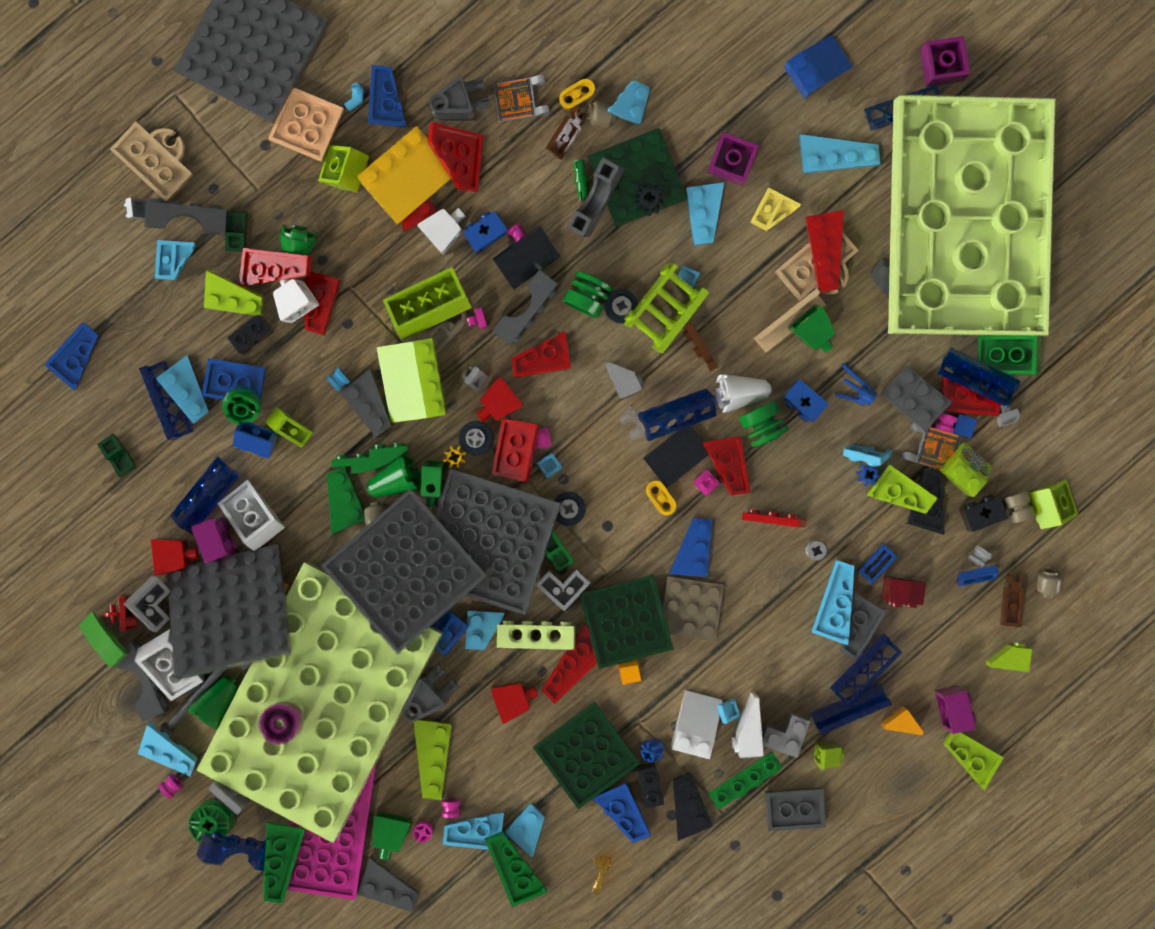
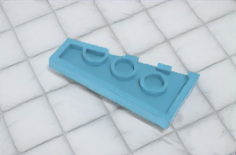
[799,134,880,174]
[812,560,855,645]

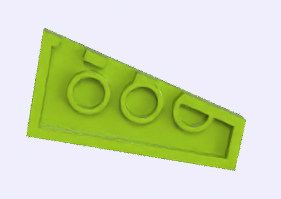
[414,719,452,800]

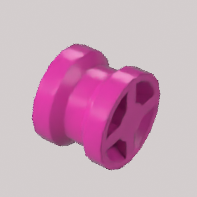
[935,414,958,433]
[159,774,184,799]
[441,798,461,818]
[413,820,433,843]

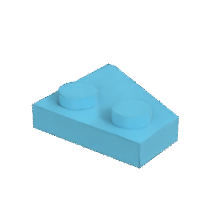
[608,81,650,125]
[843,444,892,467]
[465,610,505,650]

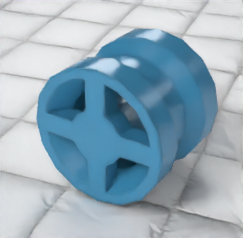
[327,367,351,392]

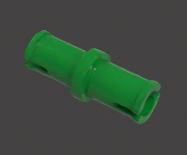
[573,160,589,200]

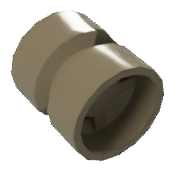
[1003,490,1036,523]

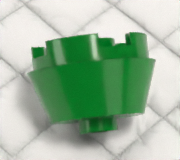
[279,224,317,256]
[222,386,261,425]

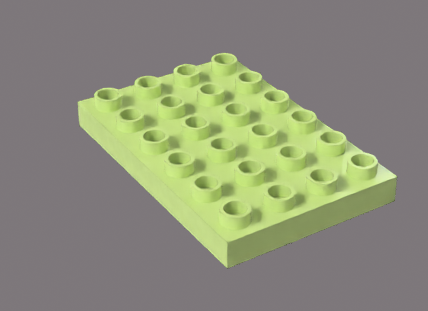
[888,95,1055,336]
[197,562,443,843]

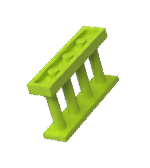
[623,263,709,354]

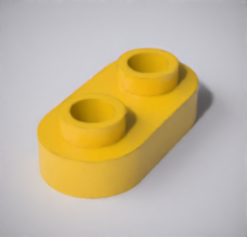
[559,79,595,110]
[646,481,676,516]

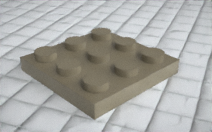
[662,576,724,642]

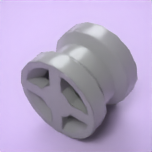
[805,541,827,561]
[968,545,993,568]

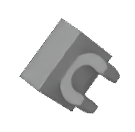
[124,198,146,220]
[462,366,489,392]
[996,403,1021,428]

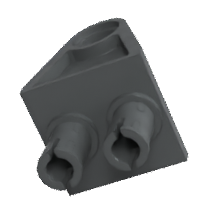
[429,76,491,121]
[402,664,460,722]

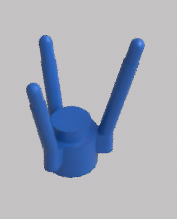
[835,363,877,406]

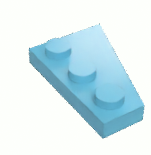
[686,182,724,246]
[156,355,209,424]
[138,721,198,777]
[443,811,504,850]

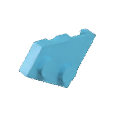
[155,240,196,281]
[505,803,545,857]

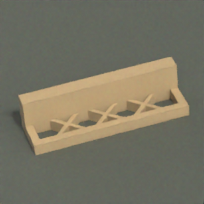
[754,288,826,353]

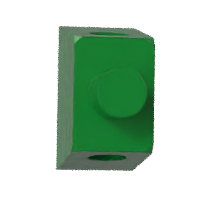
[788,304,835,353]
[421,460,445,507]
[373,811,412,860]

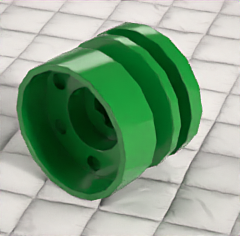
[563,271,613,319]
[738,400,789,447]
[188,797,237,845]

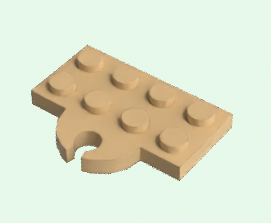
[110,121,194,203]
[775,232,859,301]

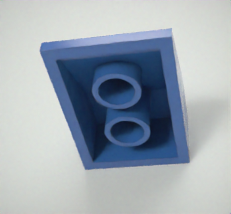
[784,35,853,99]

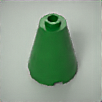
[367,454,421,498]
[187,675,239,730]

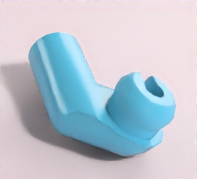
[344,83,364,112]

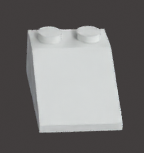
[217,480,285,551]
[135,629,203,701]
[671,690,722,759]
[732,692,763,758]

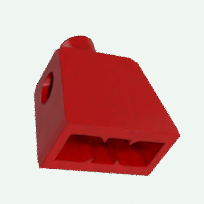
[476,377,524,422]
[151,538,199,576]
[490,681,539,724]

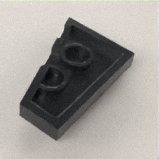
[906,469,945,535]
[673,772,713,841]

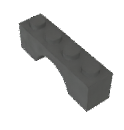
[567,158,626,237]
[144,199,226,235]
[492,270,558,346]
[117,640,169,722]

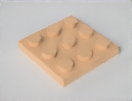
[268,88,344,163]

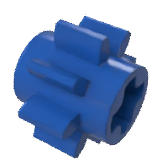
[855,464,881,486]
[641,738,665,763]

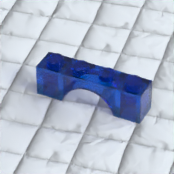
[196,832,265,871]

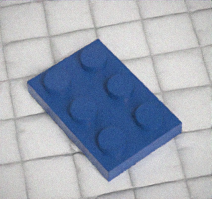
[202,358,266,402]

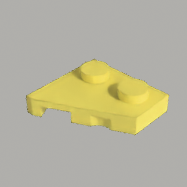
[750,187,801,231]

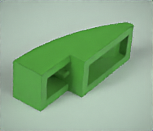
[79,612,129,668]

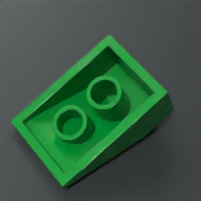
[977,335,1042,376]

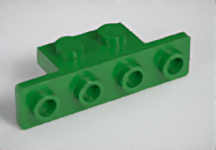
[708,752,783,809]

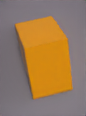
[618,660,641,685]
[881,707,923,735]

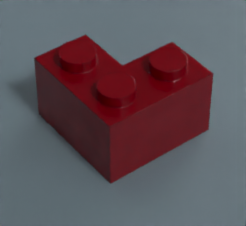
[881,576,926,608]

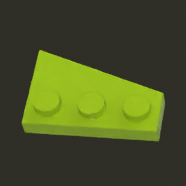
[204,269,264,316]
[867,464,938,514]

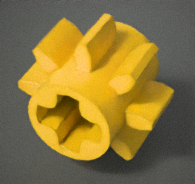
[443,446,467,469]

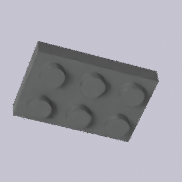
[881,366,952,432]
[765,788,826,831]

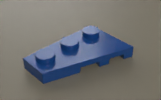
[368,65,407,128]
[44,322,99,391]
[669,518,712,577]
[593,782,651,843]

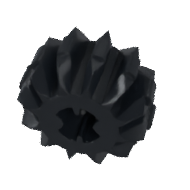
[633,182,666,216]

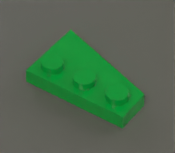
[327,467,365,534]

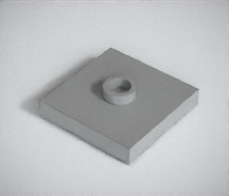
[208,781,251,814]

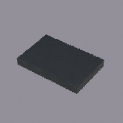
[493,225,560,290]
[643,423,708,488]

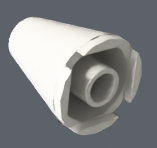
[716,374,771,413]

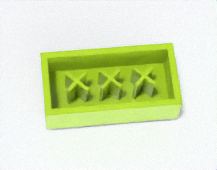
[383,267,472,341]

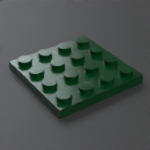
[588,128,687,228]
[580,575,674,669]
[533,701,640,809]

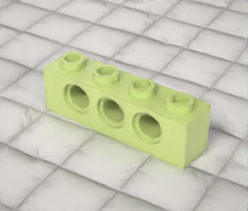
[497,621,576,650]

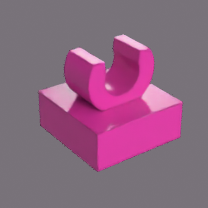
[467,308,488,330]
[693,469,720,496]

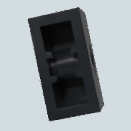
[227,315,274,355]
[960,494,1009,532]
[637,762,664,809]

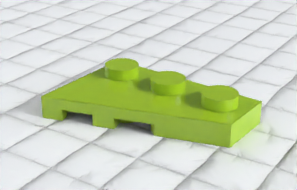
[943,732,1004,791]

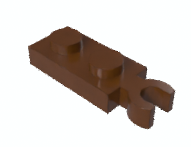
[546,106,587,160]
[683,322,718,371]
[1000,574,1025,627]

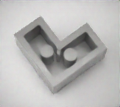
[536,568,590,611]
[123,576,171,632]
[762,711,810,758]

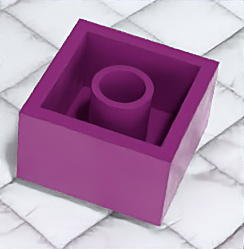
[919,36,970,87]
[707,132,759,186]
[191,517,237,563]
[934,685,977,734]

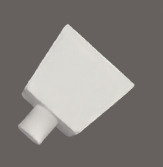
[417,208,466,255]
[273,279,319,323]

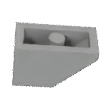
[605,362,644,400]

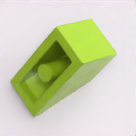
[265,407,313,448]
[986,642,1032,672]
[814,742,844,769]

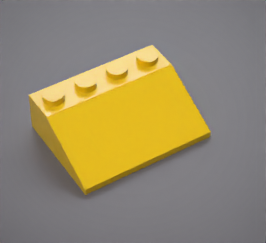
[358,126,451,225]

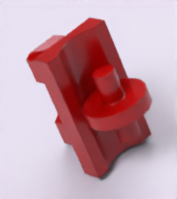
[104,595,137,632]

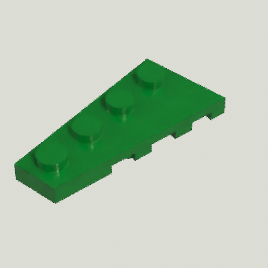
[263,821,305,904]
[485,831,547,907]

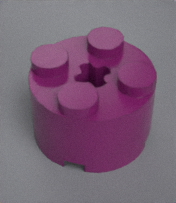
[259,701,304,744]

